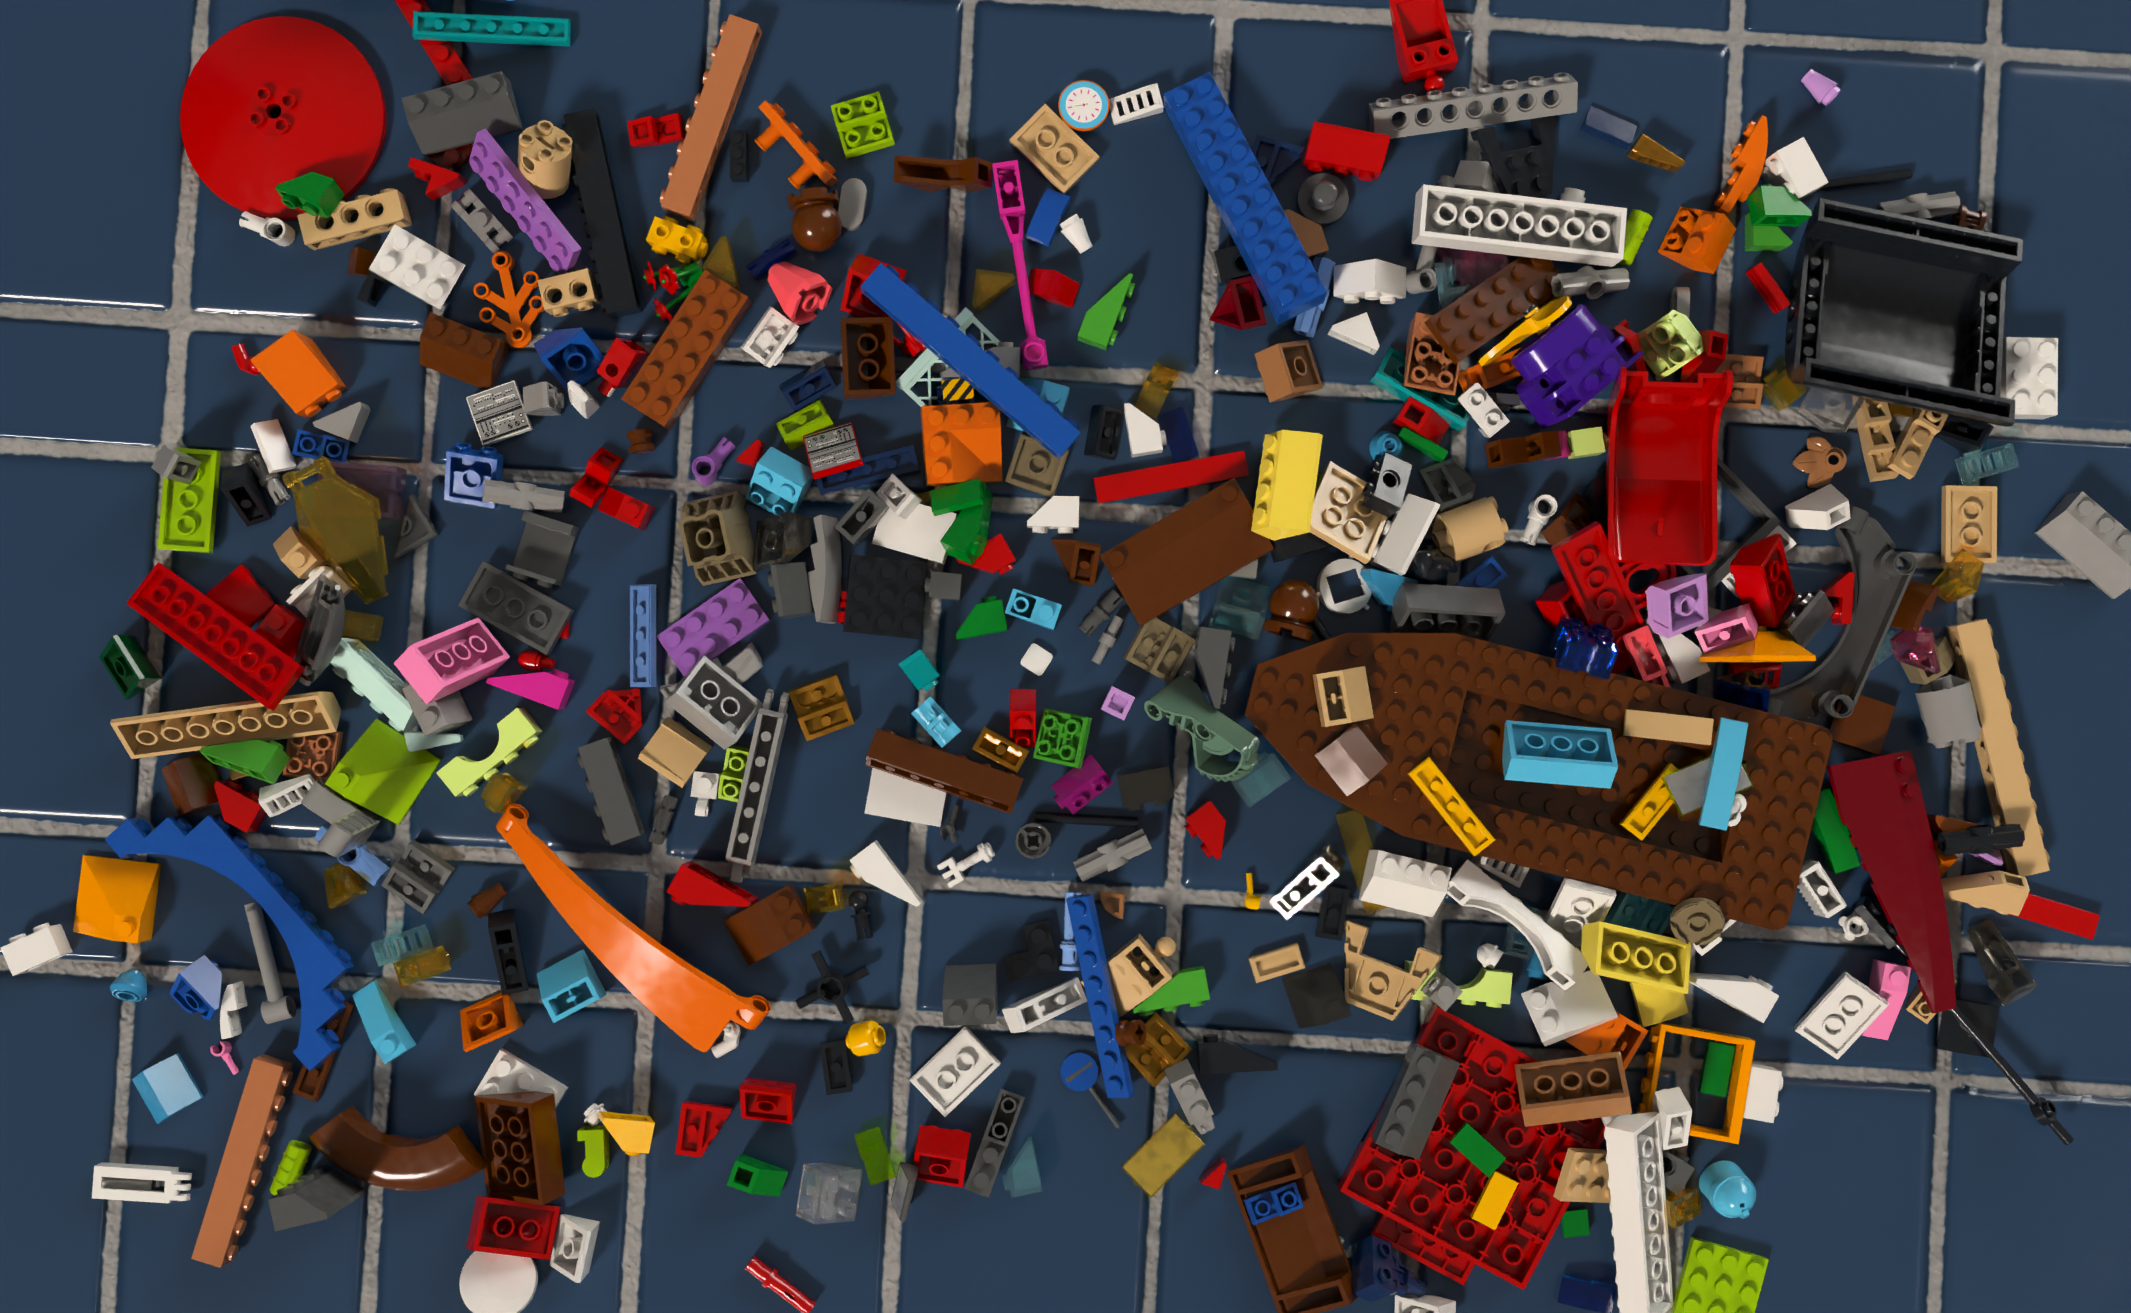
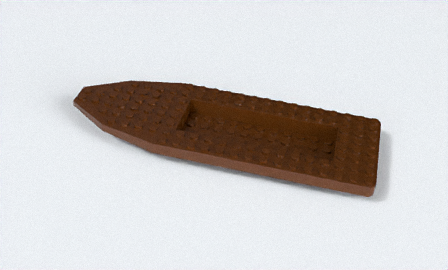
[1244,633,1832,930]

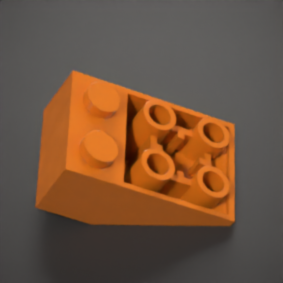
[1563,1011,1648,1071]

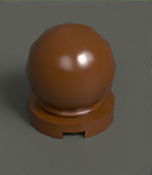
[787,187,842,252]
[1262,579,1319,642]

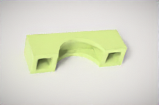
[436,708,543,797]
[1404,960,1513,1008]

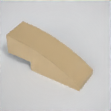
[1623,709,1714,745]

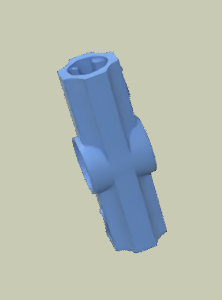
[1292,257,1336,337]
[314,821,390,886]

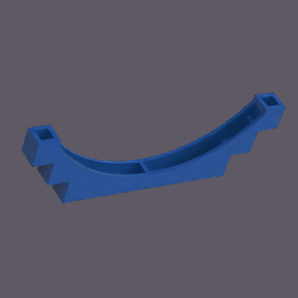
[105,814,354,1071]

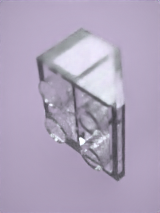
[795,1163,863,1225]

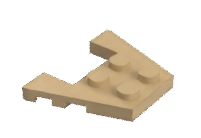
[1344,920,1442,1021]

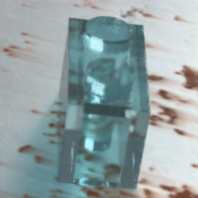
[1229,751,1291,808]

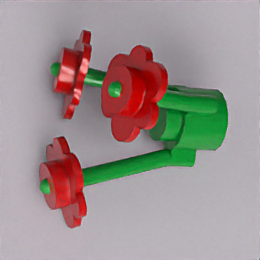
[643,261,703,322]

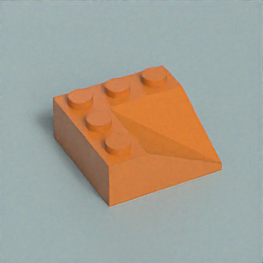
[920,402,1002,487]

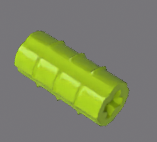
[1619,209,1653,266]
[269,1140,312,1195]

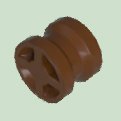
[626,429,655,454]
[1115,1019,1146,1046]

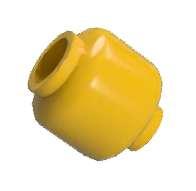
[845,1020,886,1056]

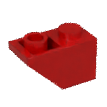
[1680,330,1728,383]
[1392,396,1450,445]
[1010,689,1036,747]
[214,778,267,833]
[1184,799,1226,860]

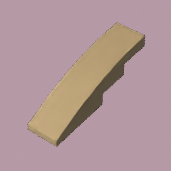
[1854,396,1899,482]

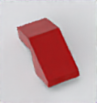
[569,447,623,508]

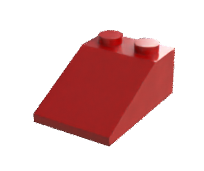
[666,861,758,907]
[466,1195,561,1260]

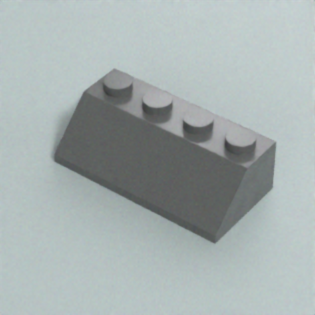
[402,71,523,156]
[1390,583,1505,641]
[1371,1041,1460,1159]
[268,1167,365,1231]

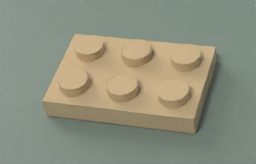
[1009,104,1100,194]
[1941,485,1997,564]
[1553,1148,1611,1203]

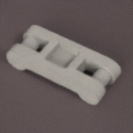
[450,188,514,254]

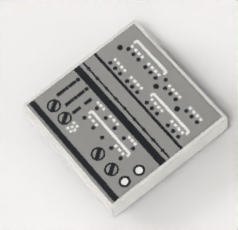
[466,380,533,447]

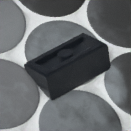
[1084,405,1123,460]

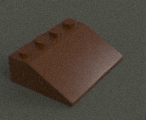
[475,1091,565,1205]

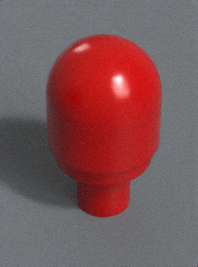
[518,650,555,672]

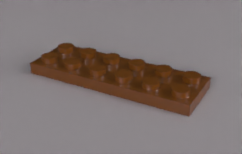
[1424,257,1560,365]

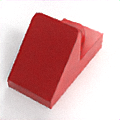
[408,157,467,200]
[1821,572,1855,625]

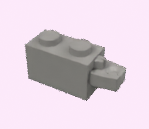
[1164,1059,1215,1135]

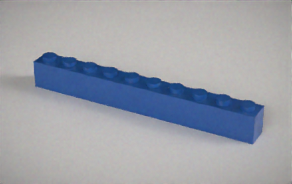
[860,263,1081,460]

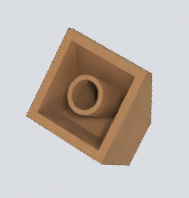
[1255,340,1323,403]

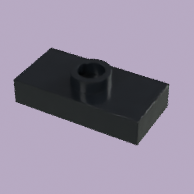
[1315,885,1350,941]
[819,1039,853,1095]

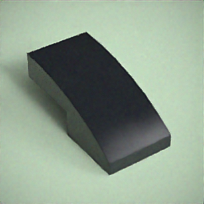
[357,271,393,307]

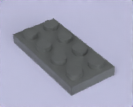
[458,561,574,655]

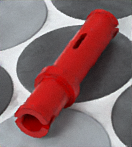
[744,1255,816,1313]

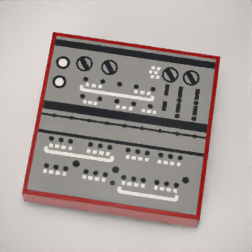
[803,422,864,480]

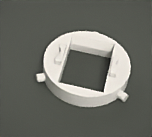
[1316,555,1372,614]

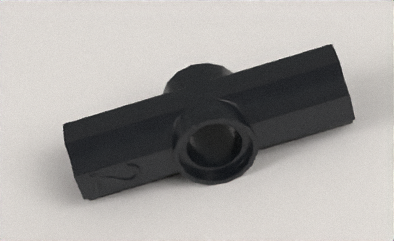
[1936,824,2025,855]

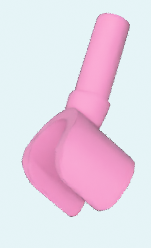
[210,1041,240,1075]

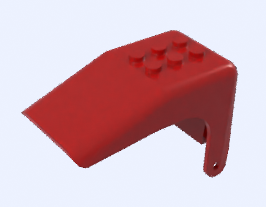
[1606,366,1733,566]

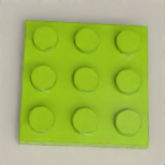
[1671,1237,1769,1313]

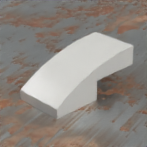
[220,981,248,1039]

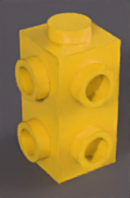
[646,216,708,264]

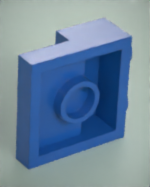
[444,443,504,508]

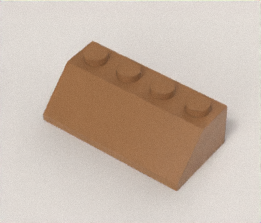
[1514,1051,1632,1127]

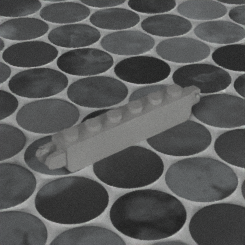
[726,689,789,883]

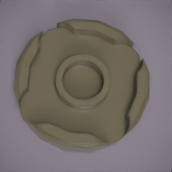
[1670,898,1725,945]

